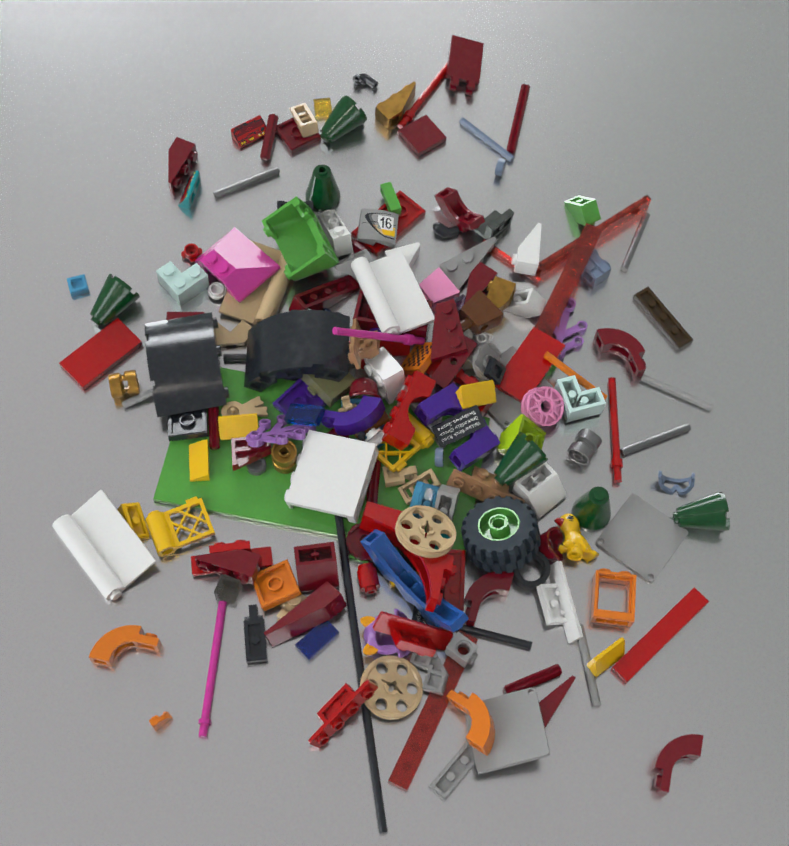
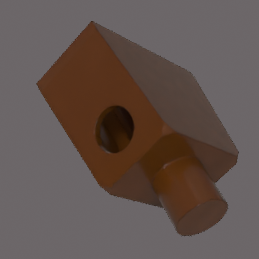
[459,290,504,335]

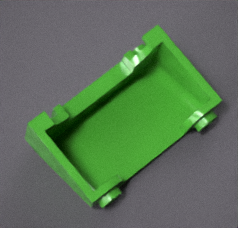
[261,196,339,281]

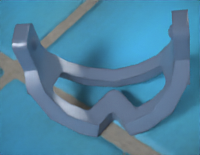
[658,471,695,495]

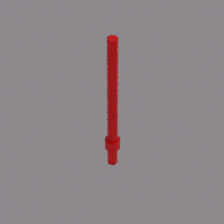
[397,61,448,129]
[608,377,623,483]

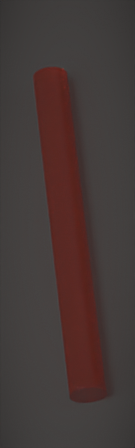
[482,239,542,285]

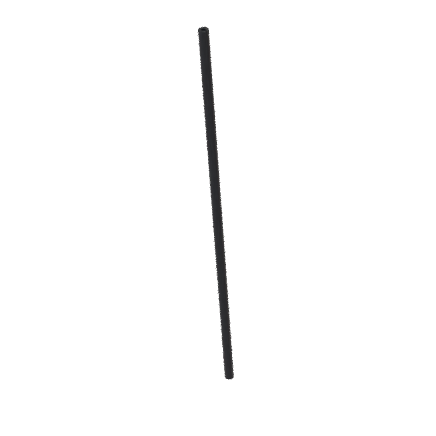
[334,515,388,834]

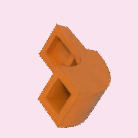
[89,625,162,667]
[446,690,495,756]

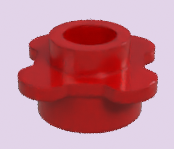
[181,243,203,262]

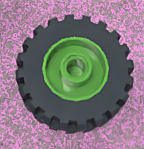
[461,496,541,574]

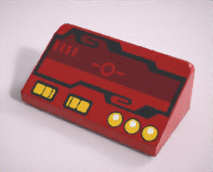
[231,115,266,149]

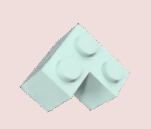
[156,261,210,306]
[555,375,606,423]

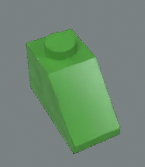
[564,195,601,227]

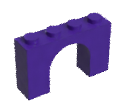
[414,383,500,472]

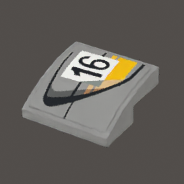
[357,209,399,248]

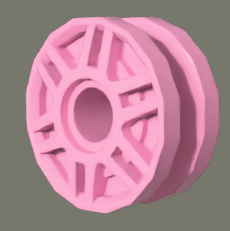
[521,386,564,427]

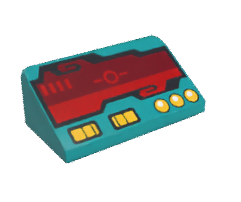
[178,170,201,209]

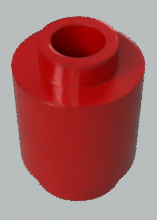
[357,563,380,595]

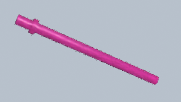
[198,601,227,738]

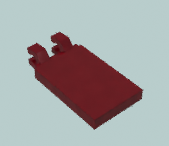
[446,35,484,95]

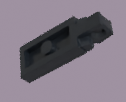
[243,604,268,663]

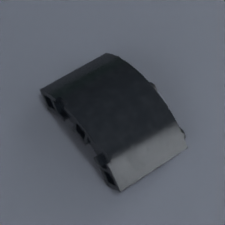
[244,310,350,392]
[145,312,230,417]

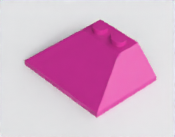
[195,227,281,303]

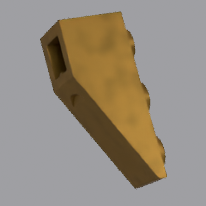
[375,81,416,130]
[487,276,516,311]

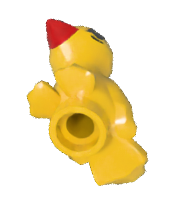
[554,513,599,563]

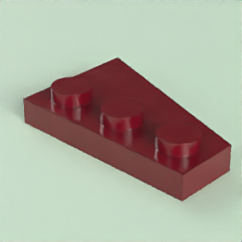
[430,299,469,362]

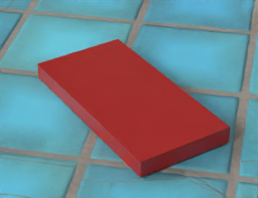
[351,190,426,256]
[59,318,143,390]
[495,327,565,403]

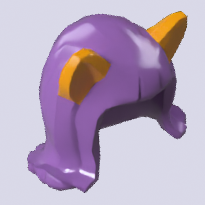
[360,609,410,658]

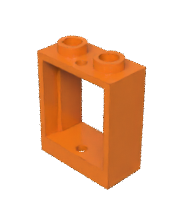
[590,568,637,627]

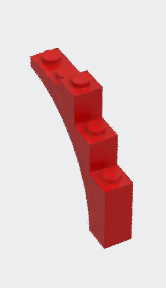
[359,501,456,612]

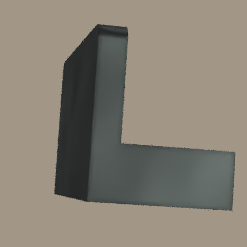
[474,209,515,240]

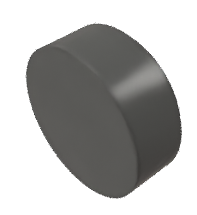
[247,458,266,476]

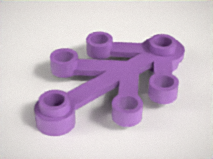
[538,297,588,360]
[246,414,316,447]

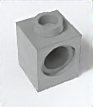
[445,631,479,668]

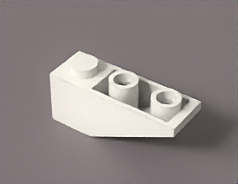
[318,209,353,257]

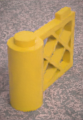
[377,412,435,472]
[145,496,215,557]

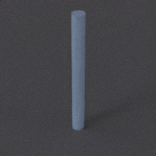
[459,117,515,162]

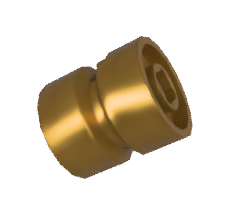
[108,370,140,399]
[271,440,297,474]

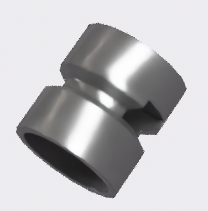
[567,428,602,465]

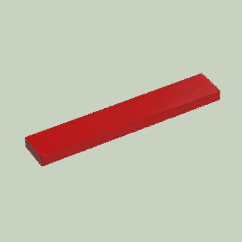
[611,587,709,683]

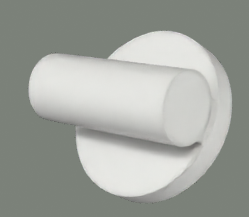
[365,428,384,445]

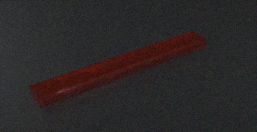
[536,195,651,278]
[535,223,603,337]
[388,630,478,791]

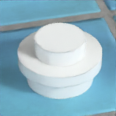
[208,282,226,300]

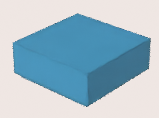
[66,274,89,297]

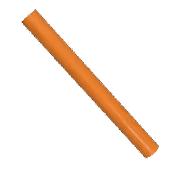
[543,351,607,400]

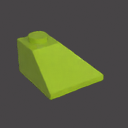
[496,414,546,456]

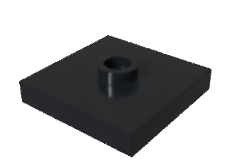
[168,408,208,442]

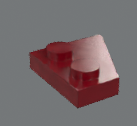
[231,437,271,471]

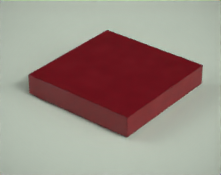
[399,115,447,156]
[276,118,321,154]

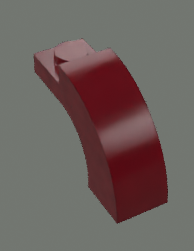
[434,187,485,233]
[594,328,646,379]
[464,571,514,627]
[651,734,704,796]

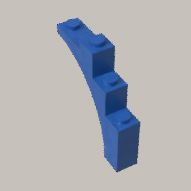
[360,529,469,633]

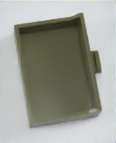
[301,372,355,408]

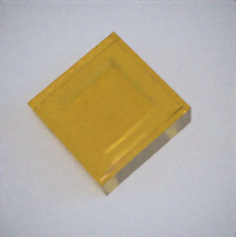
[313,98,332,116]

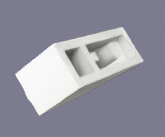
[511,223,542,276]

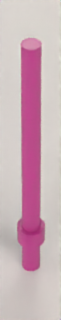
[332,327,425,346]

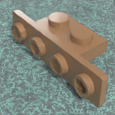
[348,318,380,370]
[446,466,525,504]

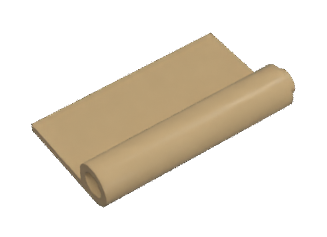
[219,240,290,325]

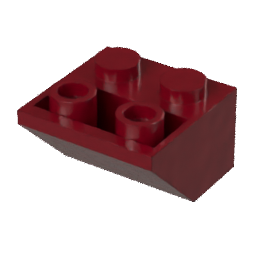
[294,542,340,593]

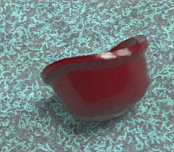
[349,377,381,398]
[538,526,563,561]

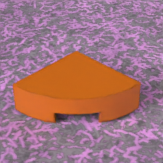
[149,711,173,731]

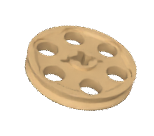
[395,505,456,558]
[360,655,423,720]

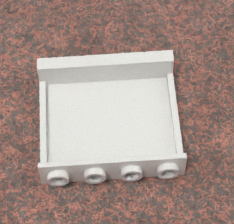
[284,430,379,524]

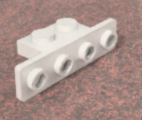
[536,561,583,643]

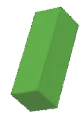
[380,182,401,215]

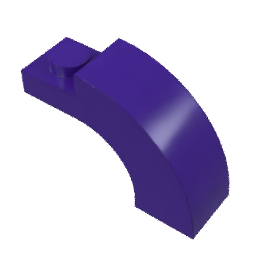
[318,395,386,435]

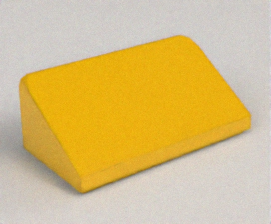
[456,380,497,409]
[218,413,259,440]
[189,440,210,482]
[117,502,150,541]
[586,638,625,677]

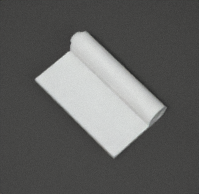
[351,251,435,335]
[52,490,156,601]

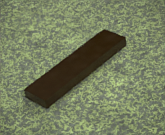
[633,287,693,351]

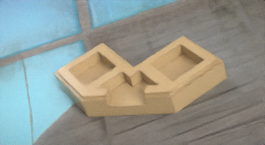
[216,320,252,347]

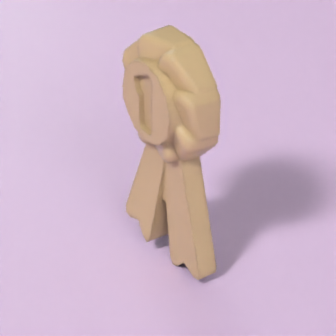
[221,396,268,417]

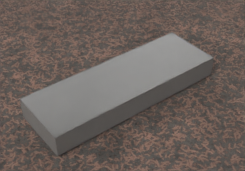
[429,741,476,801]

